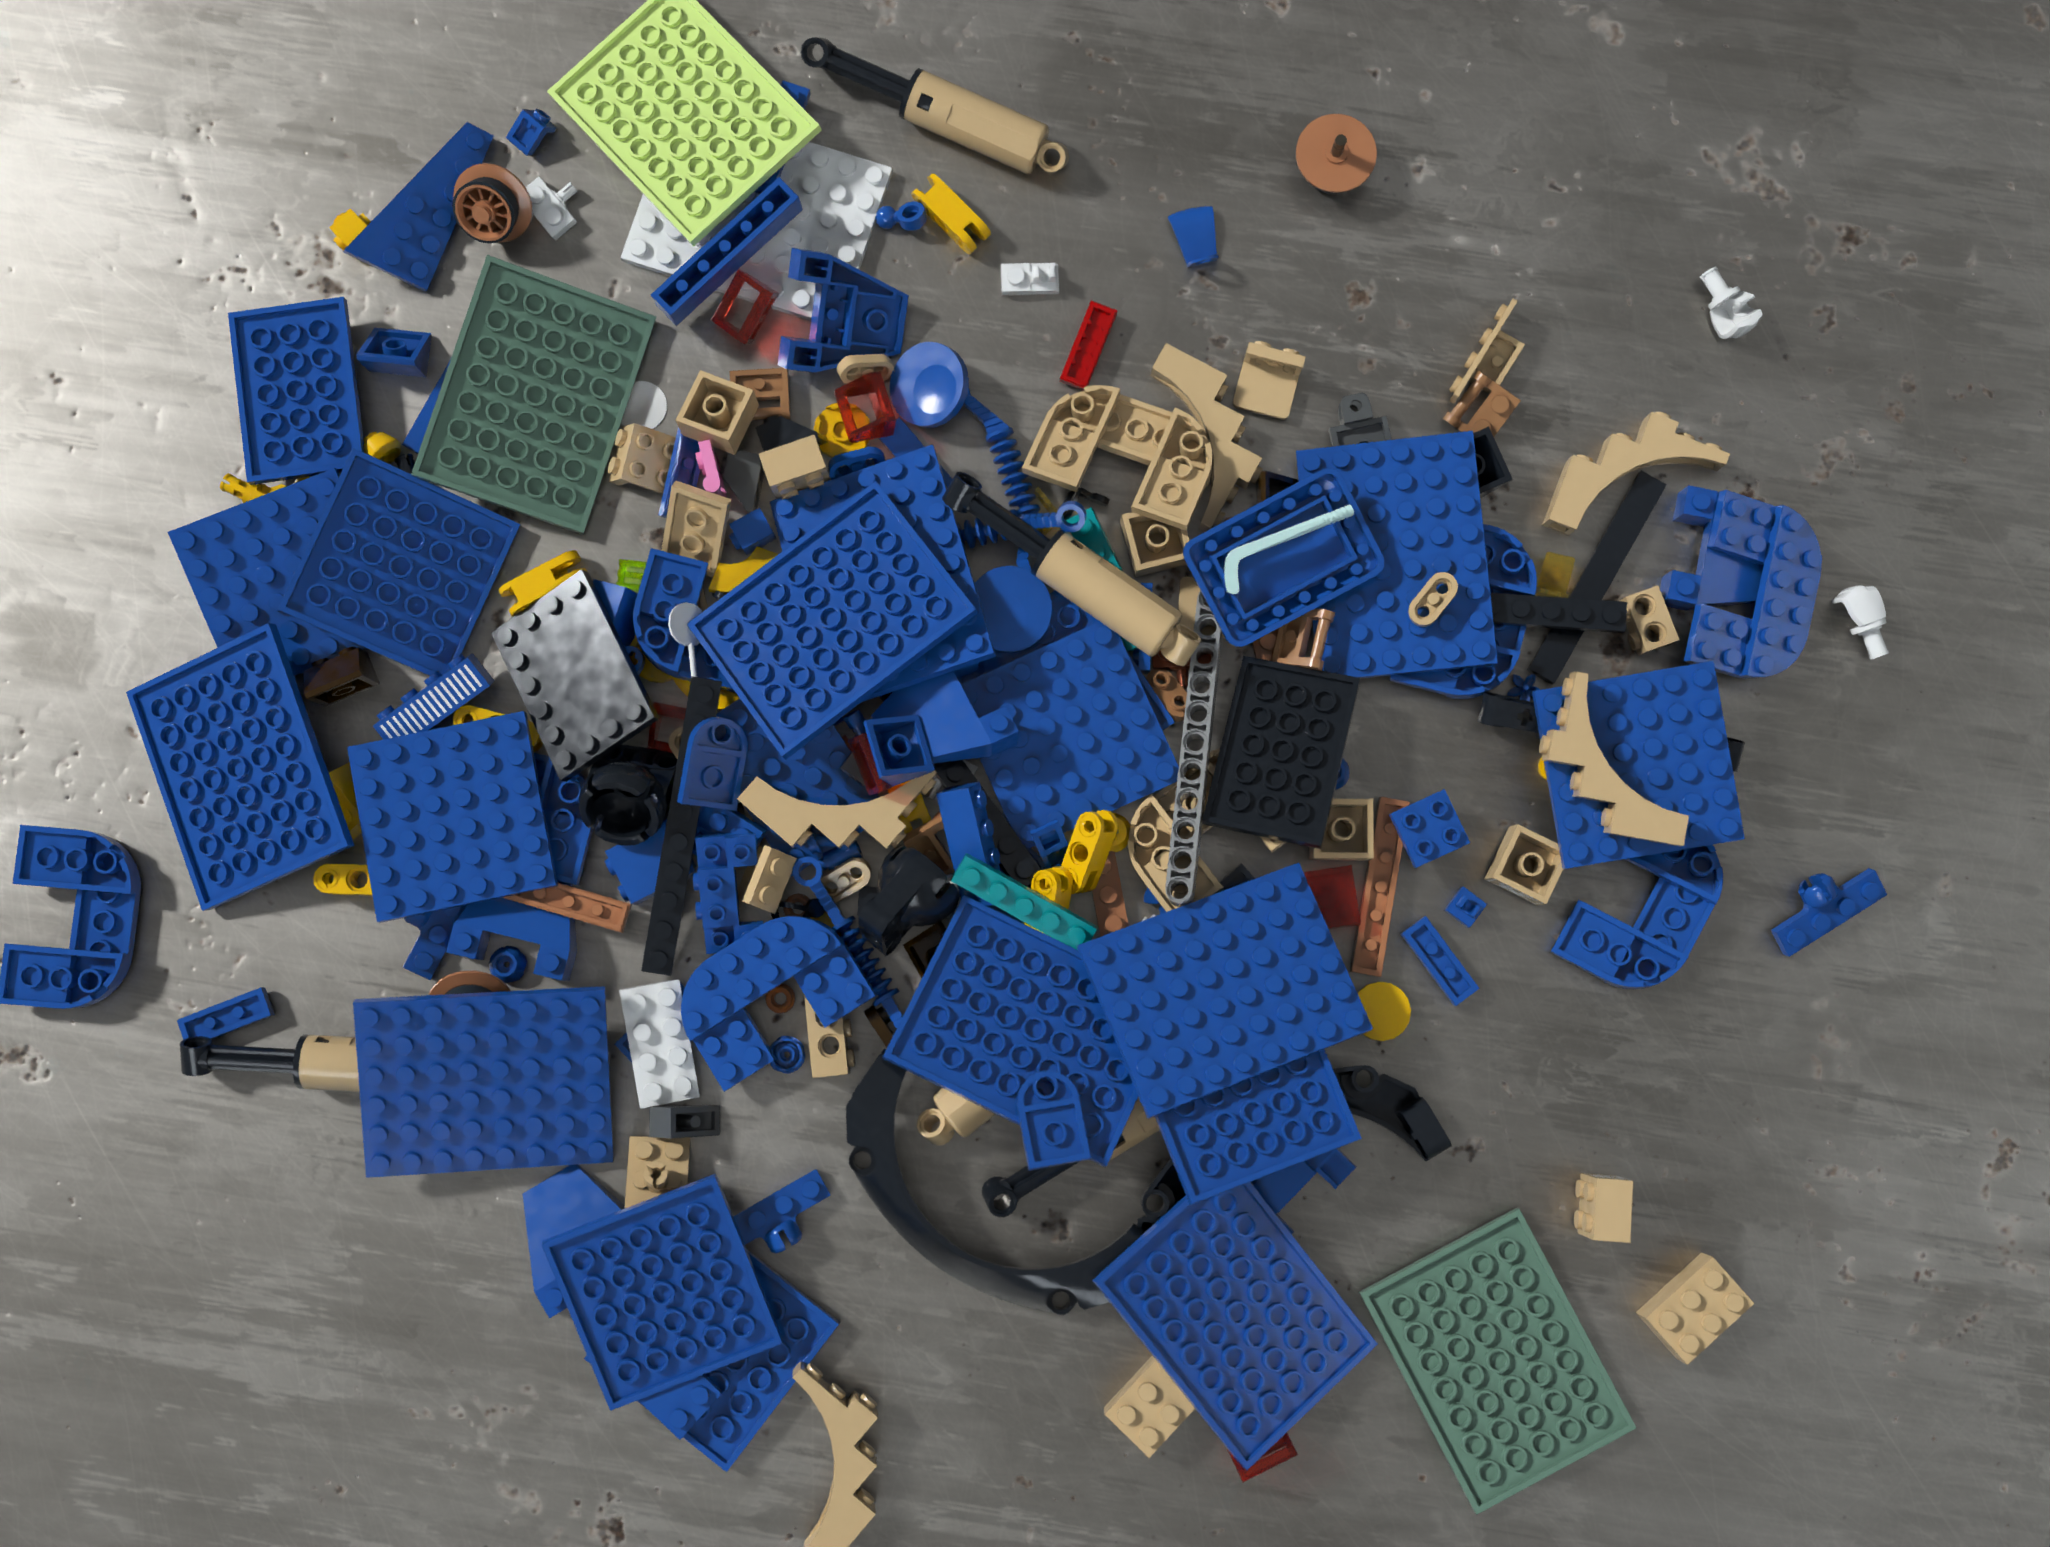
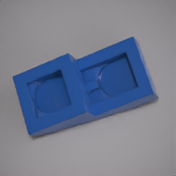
[1030,819,1068,869]

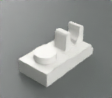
[1001,263,1059,295]

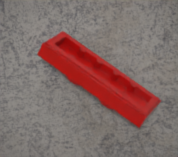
[1059,300,1118,391]

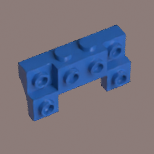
[693,833,764,954]
[1251,1148,1357,1234]

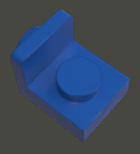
[506,109,557,156]

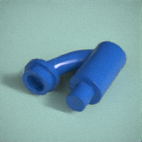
[806,832,863,871]

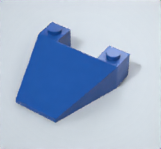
[778,248,909,373]
[1660,485,1763,611]
[871,663,1019,763]
[446,880,577,981]
[522,1165,625,1319]

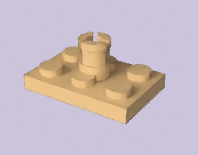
[661,481,732,578]
[624,1136,691,1209]

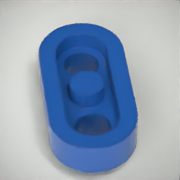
[828,447,886,480]

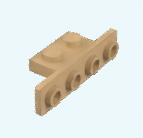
[1449,298,1525,404]

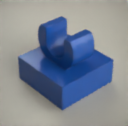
[1444,886,1487,928]

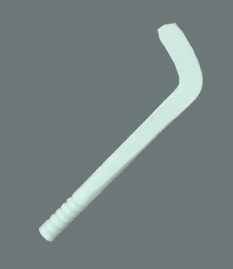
[1224,504,1354,594]

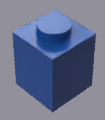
[729,508,777,555]

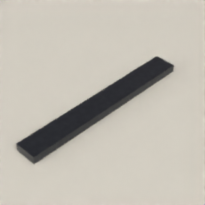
[1527,470,1667,685]

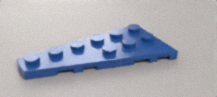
[343,122,494,292]

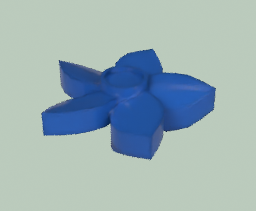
[1506,674,1540,701]

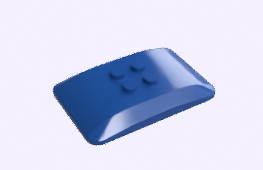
[1183,468,1384,647]

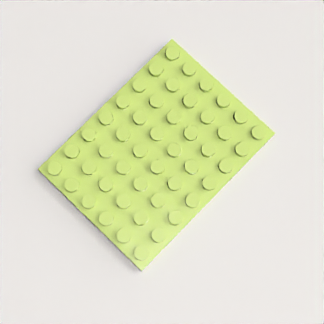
[547,0,822,247]

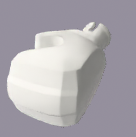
[1700,266,1763,339]
[1832,585,1889,660]

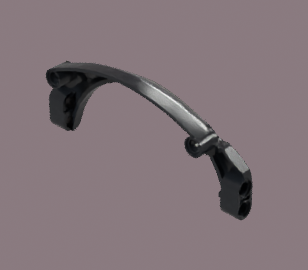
[846,1048,1146,1315]
[1137,1065,1452,1231]

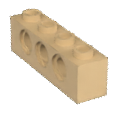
[804,995,855,1078]

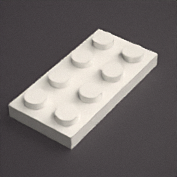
[619,979,700,1109]

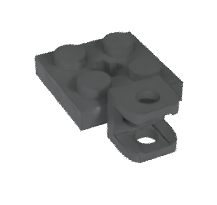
[1328,393,1392,447]

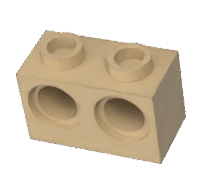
[1620,585,1679,656]

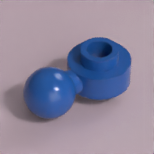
[875,201,927,231]

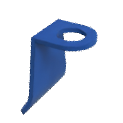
[1168,206,1219,267]

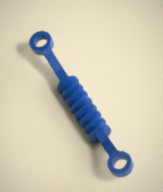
[963,388,1040,571]
[957,501,1087,548]
[793,857,903,1028]

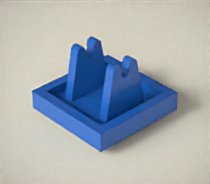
[1389,789,1470,868]

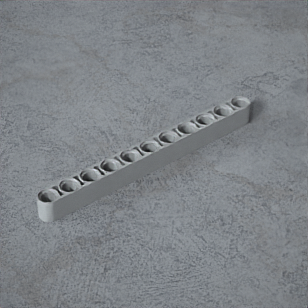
[1165,591,1223,907]

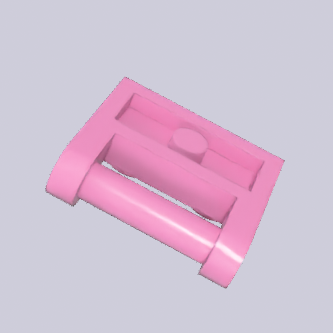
[695,439,727,498]

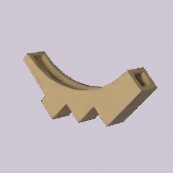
[1151,343,1263,532]
[1542,412,1730,535]
[1539,671,1689,846]
[737,770,937,850]
[792,1361,878,1547]

